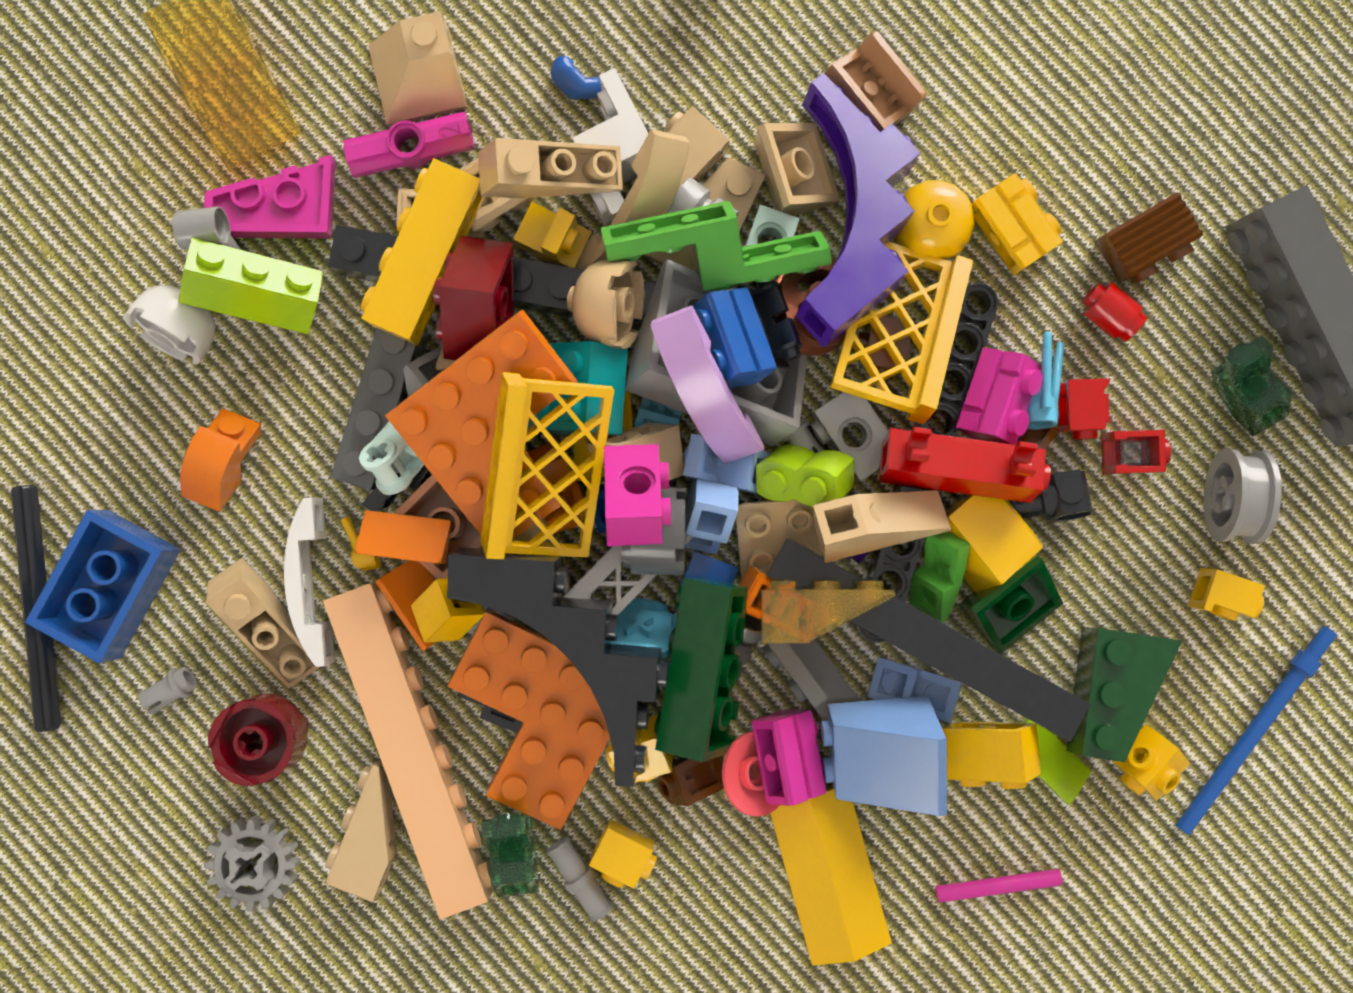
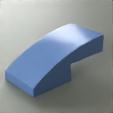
[867,657,963,723]

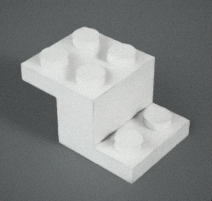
[573,68,648,225]

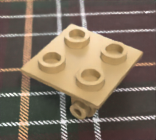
[735,499,822,579]

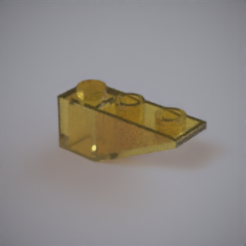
[760,581,895,643]

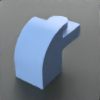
[682,433,770,495]
[685,479,738,554]

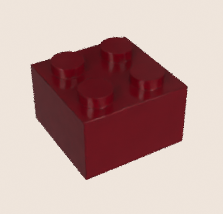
[433,236,514,360]

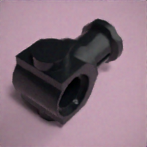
[1008,469,1094,522]

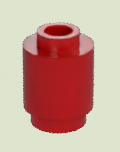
[1082,281,1148,342]

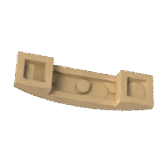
[575,129,690,270]

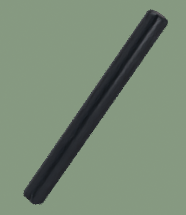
[11,485,61,732]

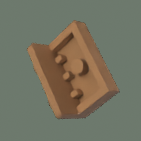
[824,31,927,132]

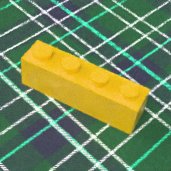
[361,158,485,346]

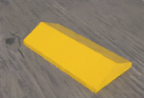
[770,785,892,966]

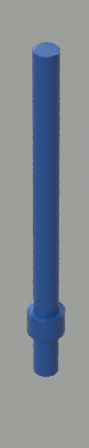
[1175,626,1338,835]

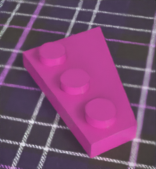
[204,154,336,239]

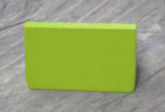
[1021,718,1092,805]

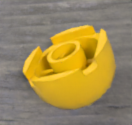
[892,180,975,261]

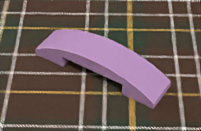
[651,305,764,464]

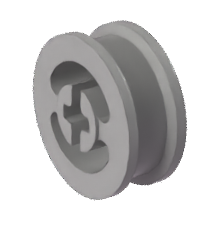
[1203,448,1282,544]

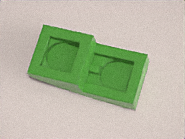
[910,531,970,623]

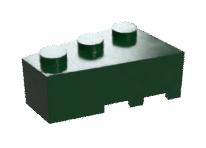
[1067,627,1182,762]

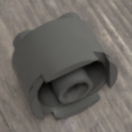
[621,487,686,575]

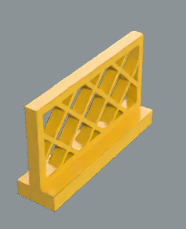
[830,241,973,425]
[480,372,614,560]

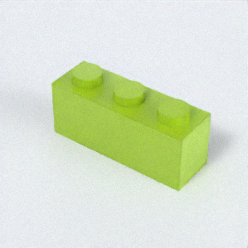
[178,237,323,334]

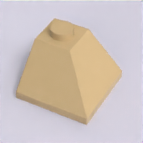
[368,11,468,127]

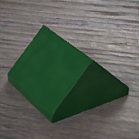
[958,555,1063,654]

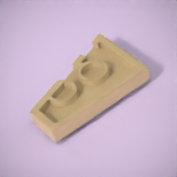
[642,157,766,272]

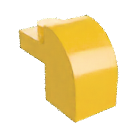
[513,202,592,268]

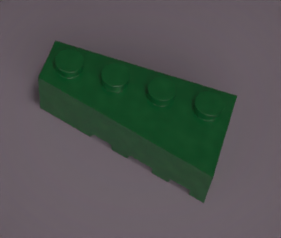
[654,578,748,763]

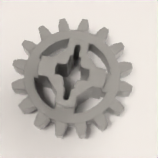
[204,816,301,912]

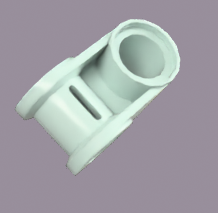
[359,421,424,495]

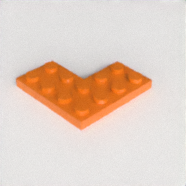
[385,309,578,540]
[447,609,610,830]

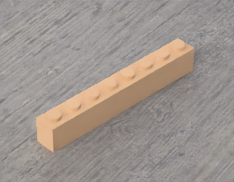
[323,582,496,920]

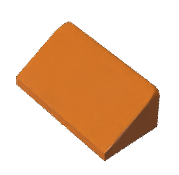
[355,510,452,564]
[375,560,436,651]

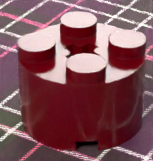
[208,694,309,786]

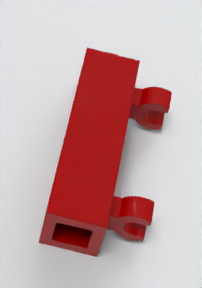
[879,427,1051,503]

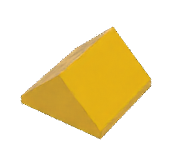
[945,495,1044,592]

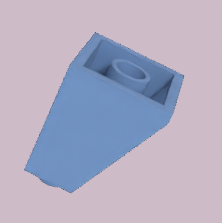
[821,696,947,816]

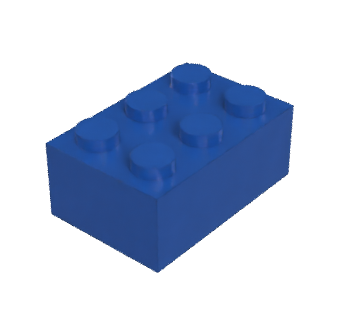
[25,510,181,664]

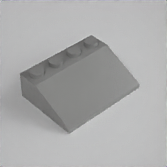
[625,259,807,447]

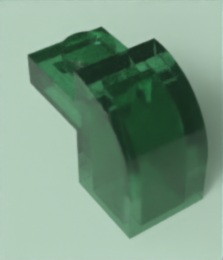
[1212,335,1293,437]
[482,813,539,898]

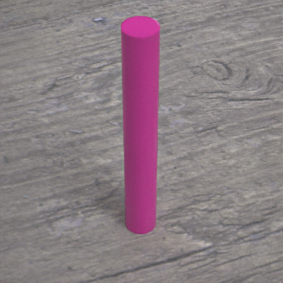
[935,869,1063,903]

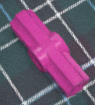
[343,111,475,178]

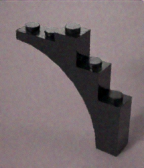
[447,547,669,787]

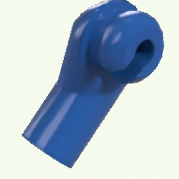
[550,56,602,100]

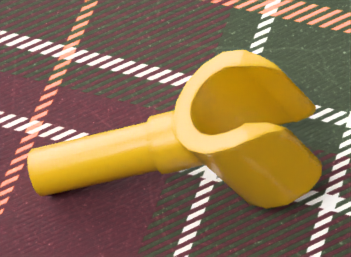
[341,517,381,571]

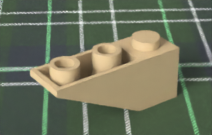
[478,138,623,198]
[813,490,951,563]
[206,558,319,689]
[325,759,397,902]

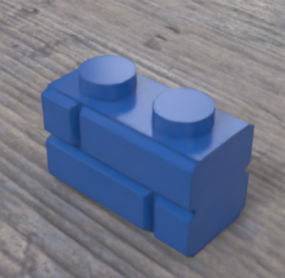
[693,287,777,389]

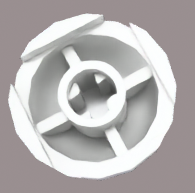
[123,285,215,365]

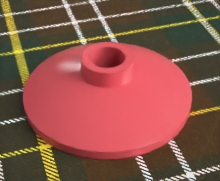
[722,731,780,817]

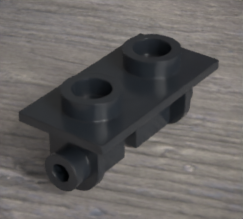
[737,279,803,368]

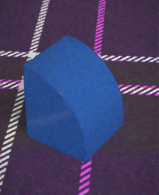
[679,550,740,588]

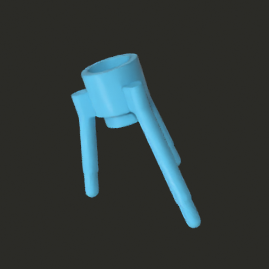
[1027,331,1064,430]

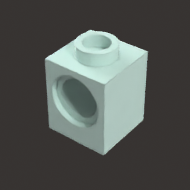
[746,205,800,246]

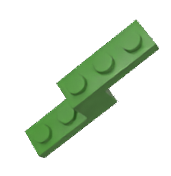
[601,201,832,291]

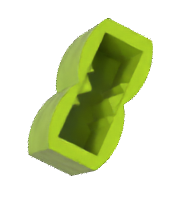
[756,444,855,507]

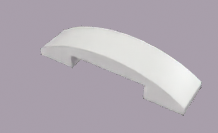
[284,497,335,667]

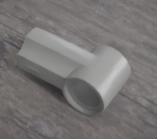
[172,206,241,250]

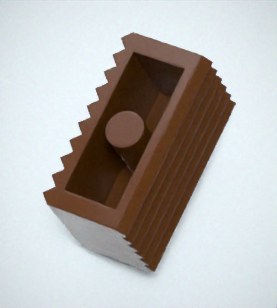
[1095,192,1203,284]

